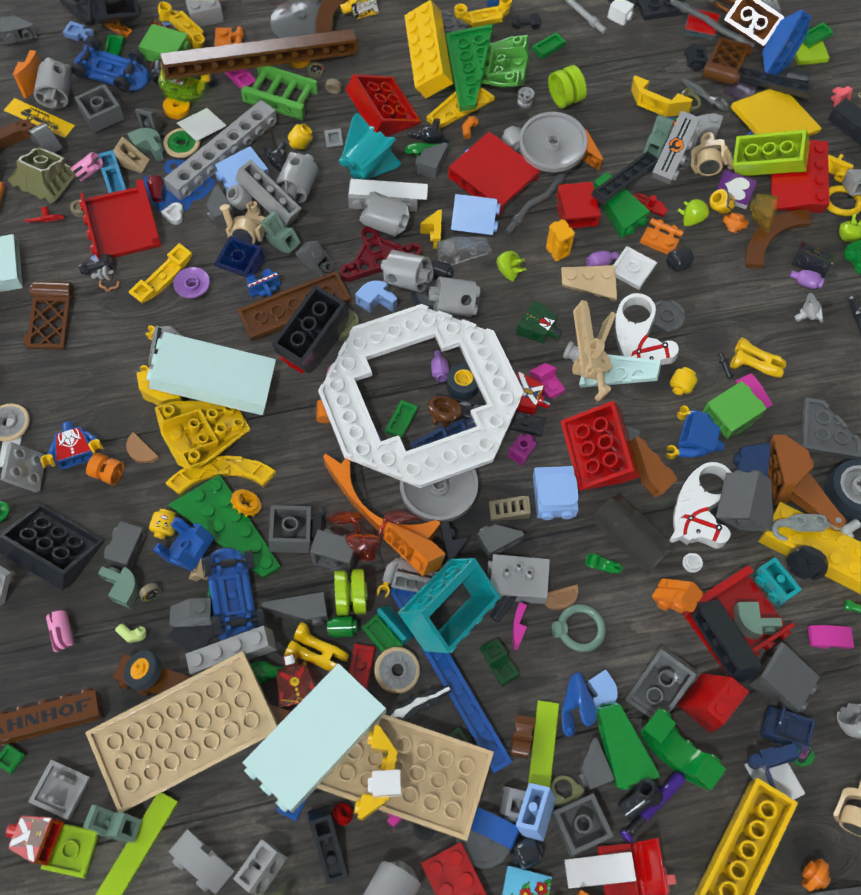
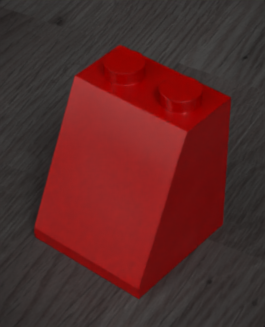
[677,673,749,734]

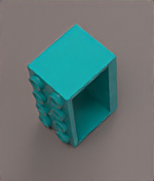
[398,558,501,653]

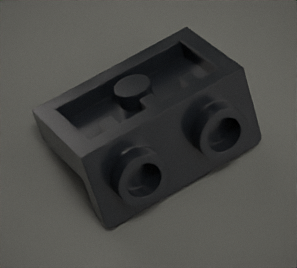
[792,241,835,278]

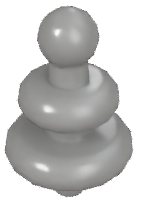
[91,266,114,281]

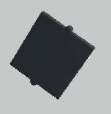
[168,625,213,653]

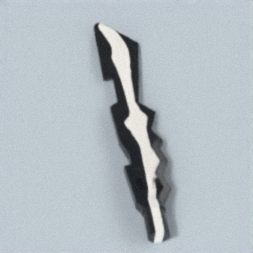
[389,685,451,721]

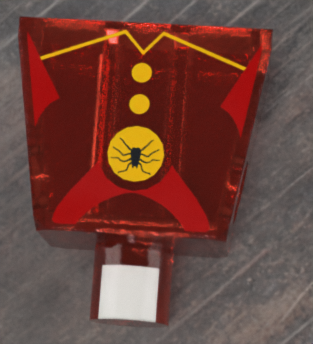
[277,653,317,708]

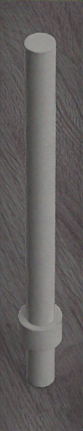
[565,0,607,34]

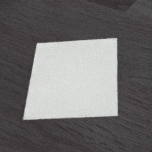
[177,108,227,141]
[744,763,805,800]

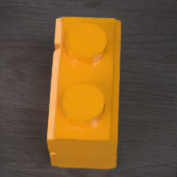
[546,220,575,261]

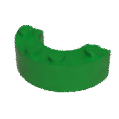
[641,708,726,790]

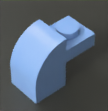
[355,281,397,313]
[579,670,617,712]

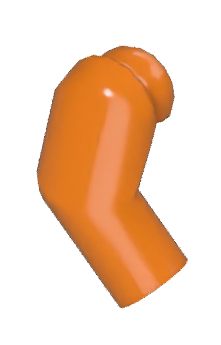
[462,116,479,139]

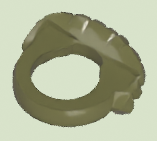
[681,88,701,112]
[550,776,584,806]

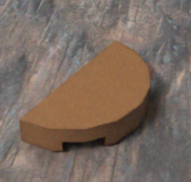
[126,432,159,463]
[544,584,579,611]

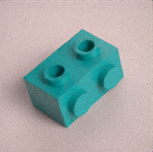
[753,557,802,607]

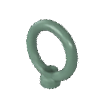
[552,604,606,652]

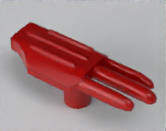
[632,193,668,217]
[24,206,66,223]

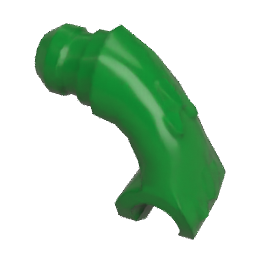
[585,553,623,574]

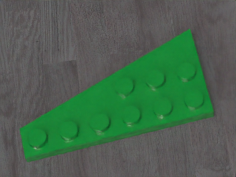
[446,24,493,112]
[168,474,281,579]

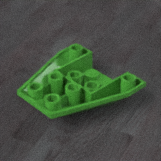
[482,35,529,87]

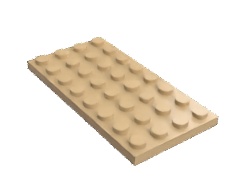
[85,651,278,813]
[317,715,494,841]

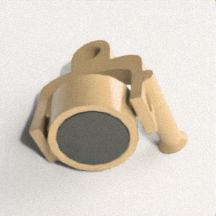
[691,132,734,176]
[219,201,266,248]
[833,782,861,837]

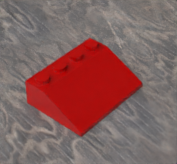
[346,74,422,136]
[771,140,829,213]
[561,401,641,491]

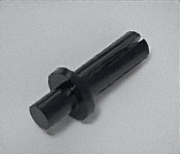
[719,352,734,379]

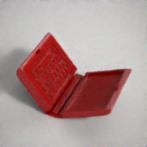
[597,838,669,895]

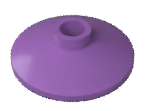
[173,267,210,299]

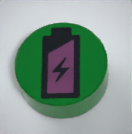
[793,747,814,767]

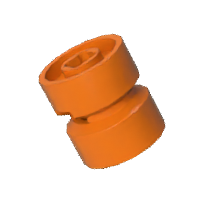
[86,452,124,485]

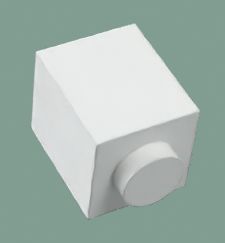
[608,0,634,26]
[368,770,401,798]

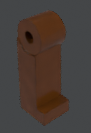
[0,119,33,155]

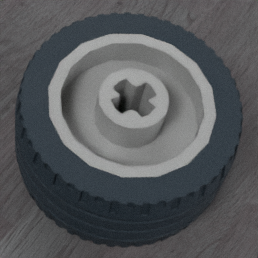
[824,459,861,521]

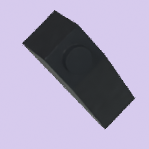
[307,804,348,885]

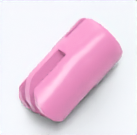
[71,152,103,182]
[46,610,74,653]

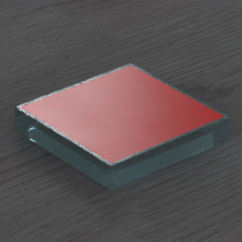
[683,8,720,40]

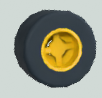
[446,364,479,400]

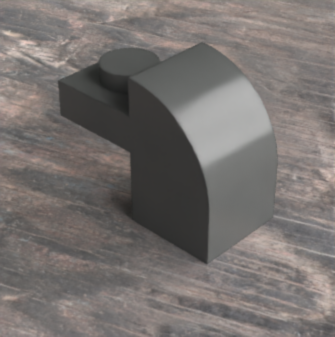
[29,122,62,153]

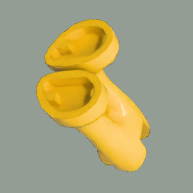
[730,337,786,378]
[284,622,349,671]

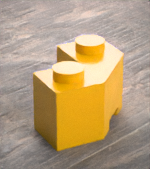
[137,369,183,406]

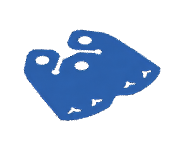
[143,159,215,218]

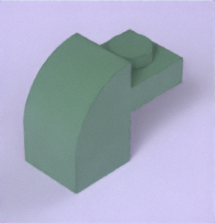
[643,115,674,159]
[128,128,164,162]
[260,212,301,253]
[98,567,139,609]
[732,602,782,640]
[83,805,142,843]

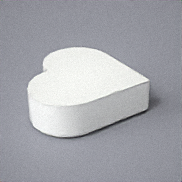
[161,202,183,225]

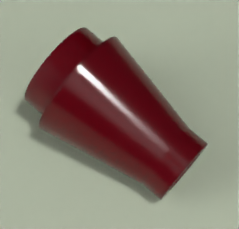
[146,175,164,203]

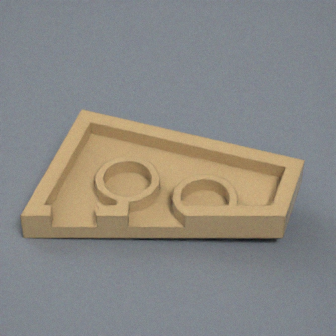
[561,265,617,301]

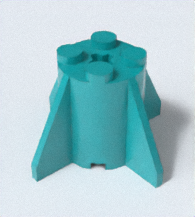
[338,113,401,180]

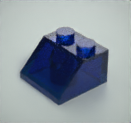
[214,236,265,278]

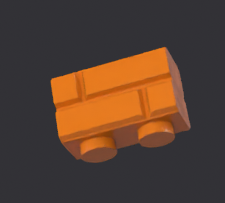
[652,579,703,613]

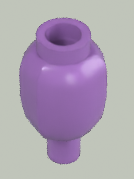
[586,251,618,266]
[790,270,824,289]
[431,350,449,382]

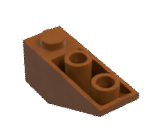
[630,436,677,498]

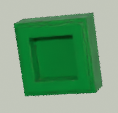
[0,743,26,775]

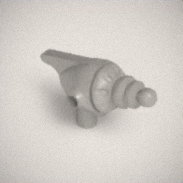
[794,293,823,322]

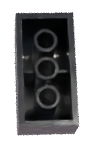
[272,284,349,373]

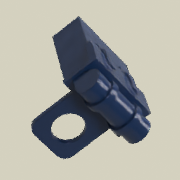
[761,706,815,752]
[747,743,800,789]

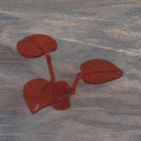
[327,510,419,561]

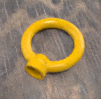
[827,185,861,217]

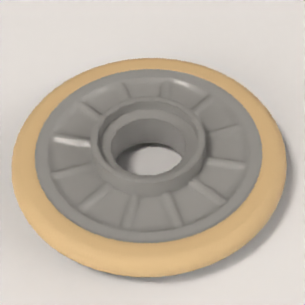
[0,403,30,442]
[374,647,420,694]

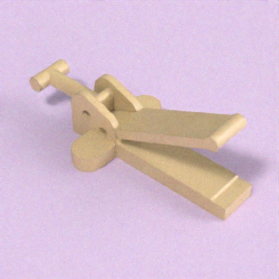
[572,300,616,402]

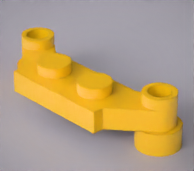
[454,0,512,28]
[158,2,205,49]

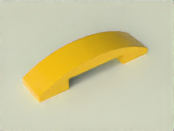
[129,243,193,303]

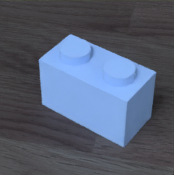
[516,783,556,841]

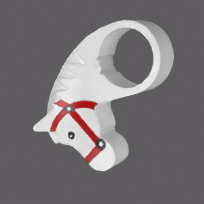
[615,293,679,365]
[669,462,732,549]

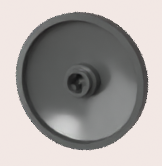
[270,0,334,39]

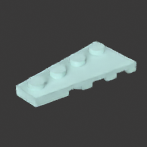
[579,354,661,388]

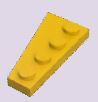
[427,87,494,129]

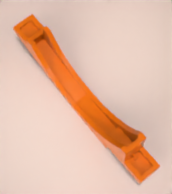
[323,453,441,541]

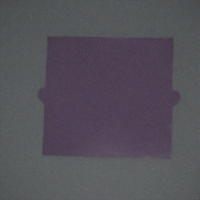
[723,81,759,100]

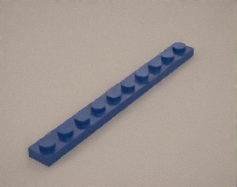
[389,588,512,774]

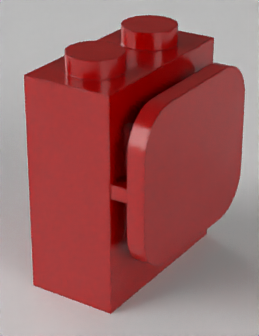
[556,182,601,229]

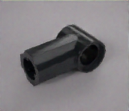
[618,779,663,822]

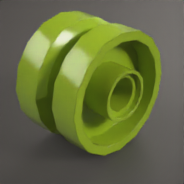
[548,65,587,108]
[334,569,368,616]

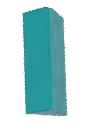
[377,606,414,645]

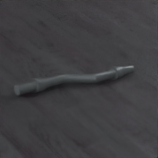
[670,0,755,48]
[504,168,571,235]

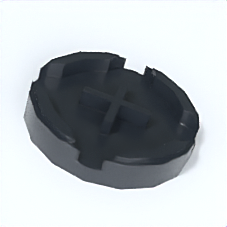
[786,545,829,580]

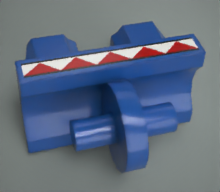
[246,268,281,298]

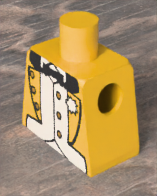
[340,0,379,19]

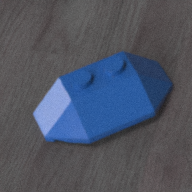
[763,10,812,76]

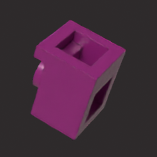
[507,433,537,466]

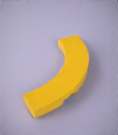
[165,456,276,496]

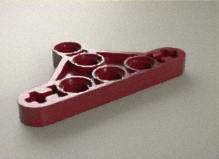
[340,226,422,282]

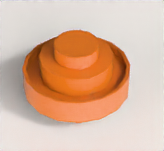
[722,212,749,233]
[802,859,831,891]

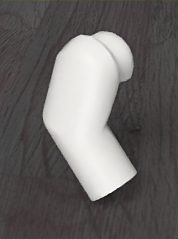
[841,519,861,538]

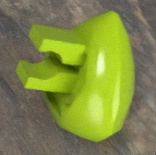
[678,199,709,227]
[839,213,861,242]
[496,251,527,281]

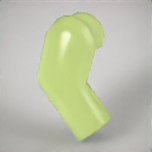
[115,623,146,643]

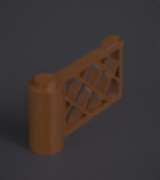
[702,37,753,85]
[23,281,74,350]

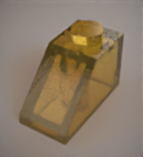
[750,194,778,232]

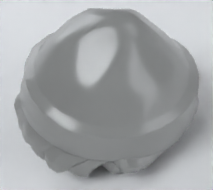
[837,703,861,739]

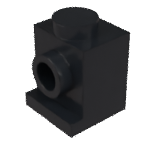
[684,43,708,71]

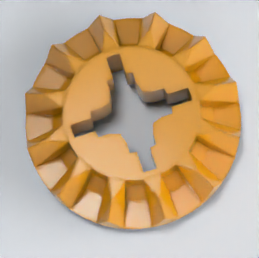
[230,489,261,517]

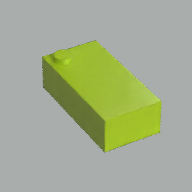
[733,130,810,176]

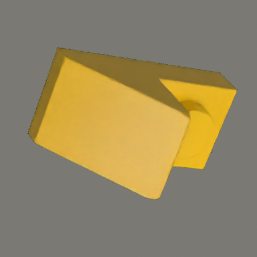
[420,210,442,249]

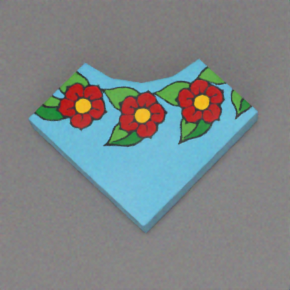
[502,866,552,895]

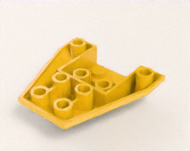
[155,401,250,470]

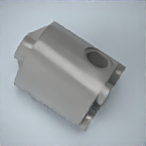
[34,58,72,109]
[276,152,319,203]
[359,191,410,237]
[381,250,434,292]
[428,277,480,317]
[364,861,421,895]

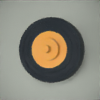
[124,651,162,691]

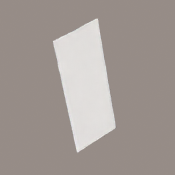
[565,852,636,888]

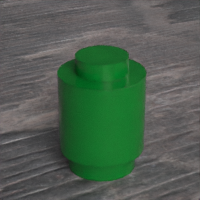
[327,616,358,638]

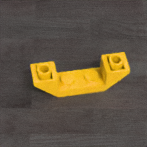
[631,75,693,117]
[354,725,398,821]

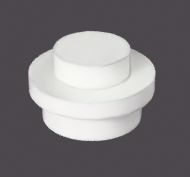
[682,553,703,573]

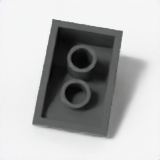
[625,646,699,718]

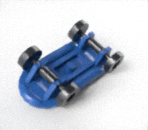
[70,36,149,91]
[201,548,265,641]

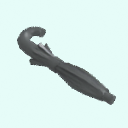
[682,79,729,111]

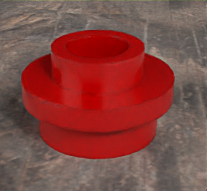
[331,803,353,826]

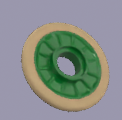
[163,128,200,158]

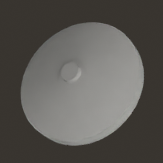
[519,112,587,172]
[400,469,478,523]

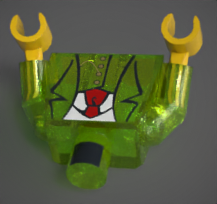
[158,66,211,102]

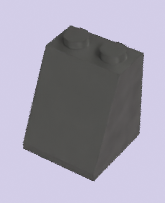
[716,470,773,532]
[749,642,819,714]

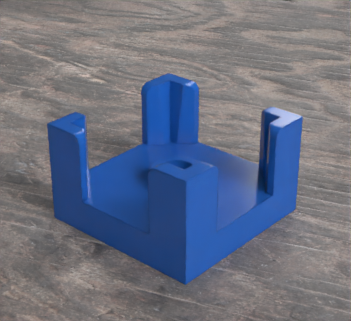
[153,517,215,571]

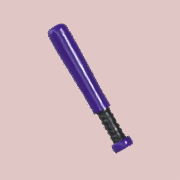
[620,772,685,843]

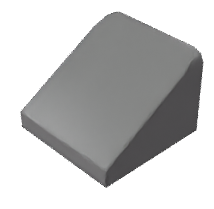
[324,128,343,148]

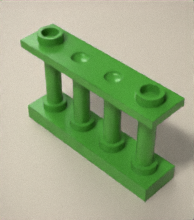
[241,66,318,121]

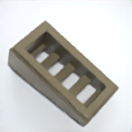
[489,496,531,521]

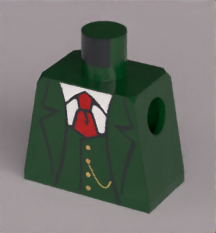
[516,300,563,344]

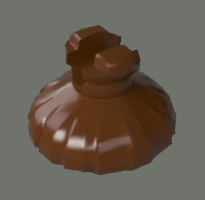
[428,396,462,428]

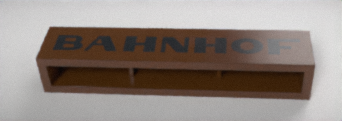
[0,688,104,747]

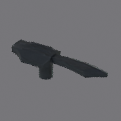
[849,295,861,334]

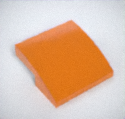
[13,50,41,98]

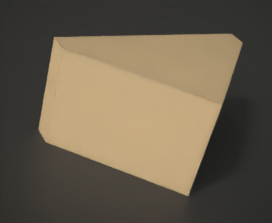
[113,137,150,173]

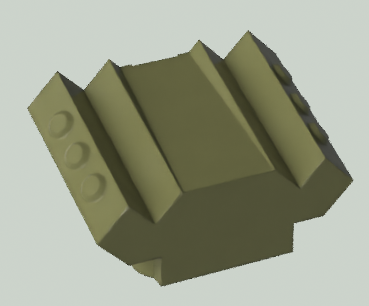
[7,147,76,204]

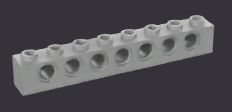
[164,100,277,200]

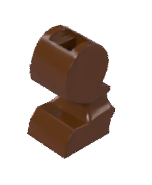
[510,715,536,759]

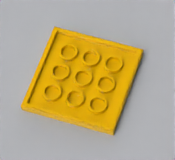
[731,89,822,136]

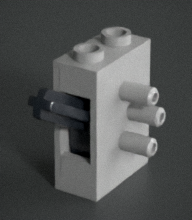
[487,554,550,623]

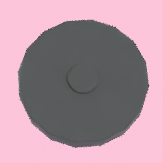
[456,810,510,869]

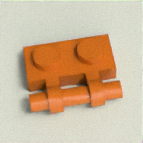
[214,26,244,47]
[640,218,684,255]

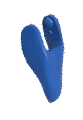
[562,672,596,737]

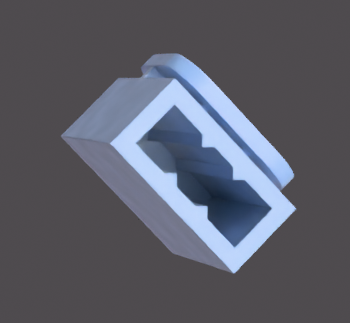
[533,466,579,520]

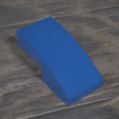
[470,807,519,850]

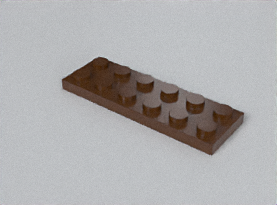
[237,271,351,341]

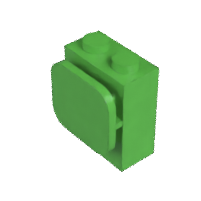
[138,24,191,62]
[703,381,767,439]

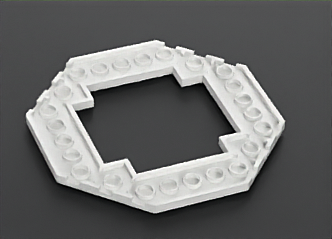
[318,304,524,488]

